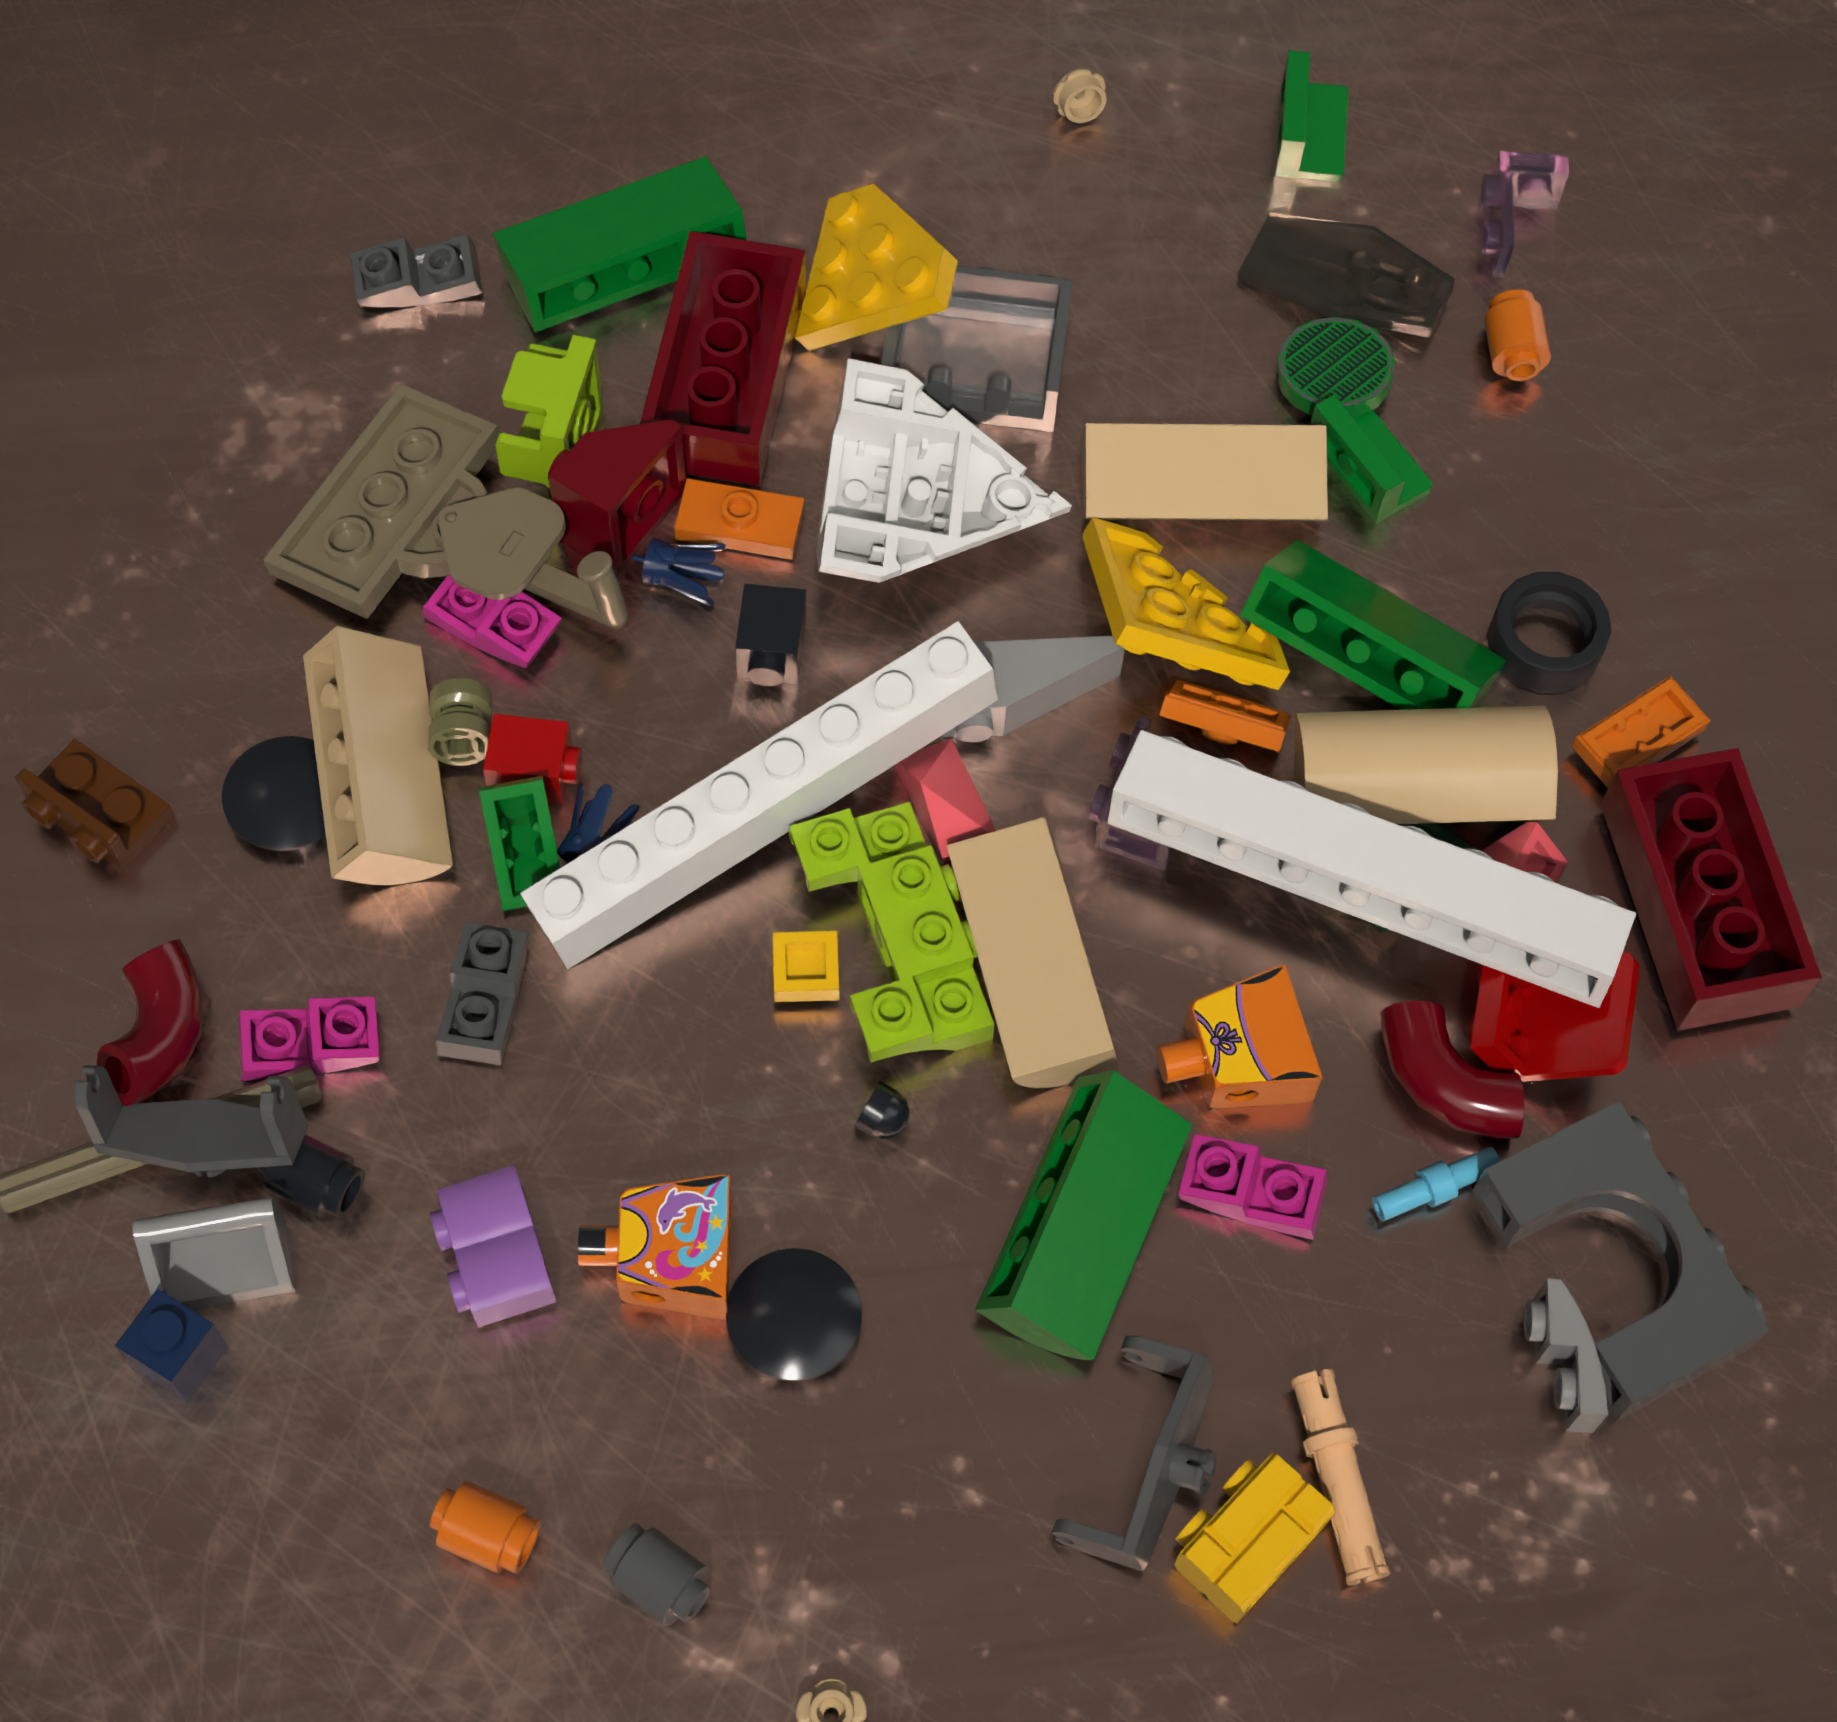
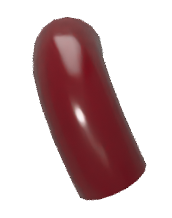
[96,939,203,1106]
[1380,1000,1524,1139]

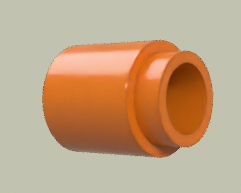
[1484,289,1551,381]
[430,1481,541,1574]

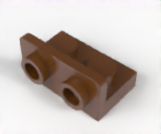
[15,738,175,871]

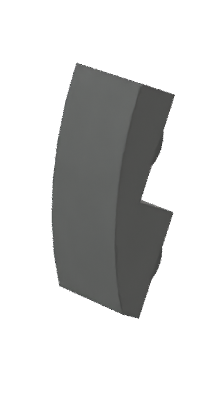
[350,234,483,308]
[436,922,529,1065]

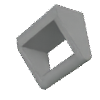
[132,1197,295,1309]

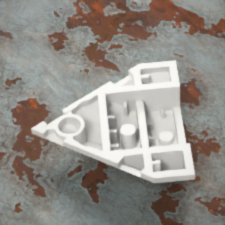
[816,358,1072,583]

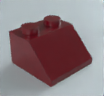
[548,419,686,576]

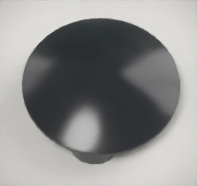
[222,736,326,855]
[726,1248,862,1381]

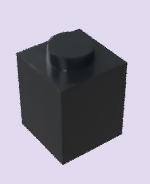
[735,584,806,686]

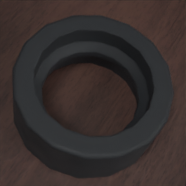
[1487,572,1611,693]

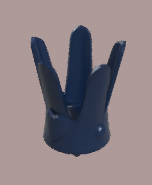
[632,537,726,607]
[557,782,640,863]

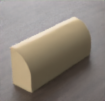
[1081,423,1328,521]
[303,626,453,885]
[1294,706,1558,824]
[946,817,1119,1088]

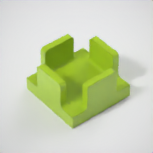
[495,335,604,500]

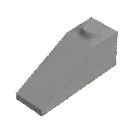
[941,636,1125,743]

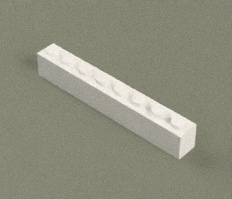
[520,621,998,969]
[1107,730,1636,1008]

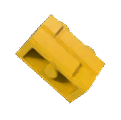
[1174,1452,1336,1624]

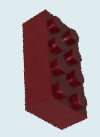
[640,231,806,486]
[1600,748,1822,1031]

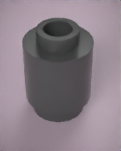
[602,1523,711,1626]

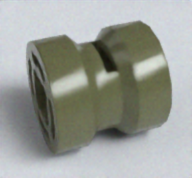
[428,678,492,766]

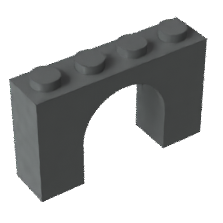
[1472,1100,1770,1421]

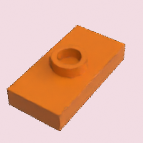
[674,478,805,560]
[1571,675,1711,788]
[1159,679,1291,752]

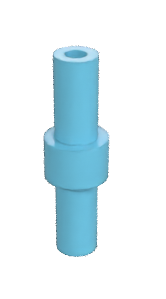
[1372,1147,1500,1222]

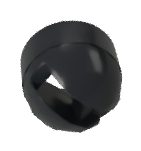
[854,1081,910,1139]

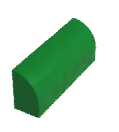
[492,156,747,332]
[1239,540,1506,710]
[975,1070,1193,1360]

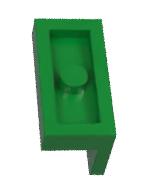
[1275,50,1348,182]
[1310,395,1433,523]

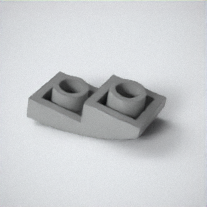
[1524,1278,1608,1433]

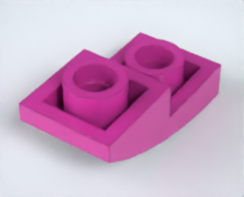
[422,575,562,669]
[238,997,379,1081]
[1178,1134,1329,1240]

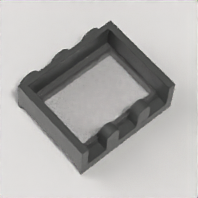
[881,266,1073,432]

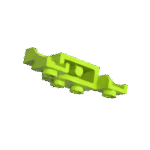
[789,802,995,1063]

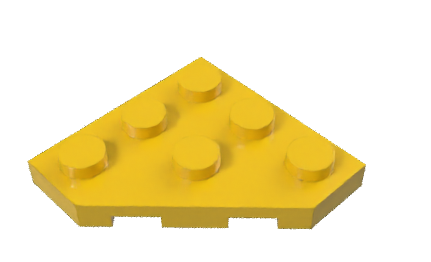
[795,183,958,351]
[1081,517,1290,690]

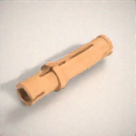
[1291,1369,1391,1585]

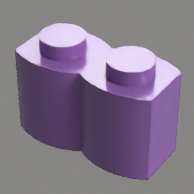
[430,1165,557,1328]

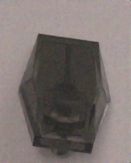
[1238,213,1455,338]

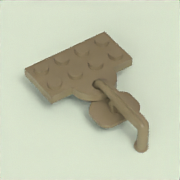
[263,383,628,629]

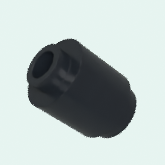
[258,1134,365,1218]

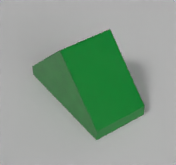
[478,776,560,911]

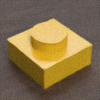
[773,931,839,1002]

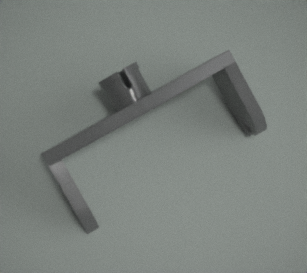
[74,1065,308,1177]
[1051,1335,1217,1572]

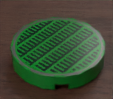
[1277,317,1395,418]

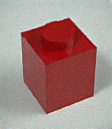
[483,714,582,806]

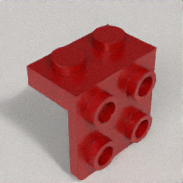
[1468,952,1639,1082]

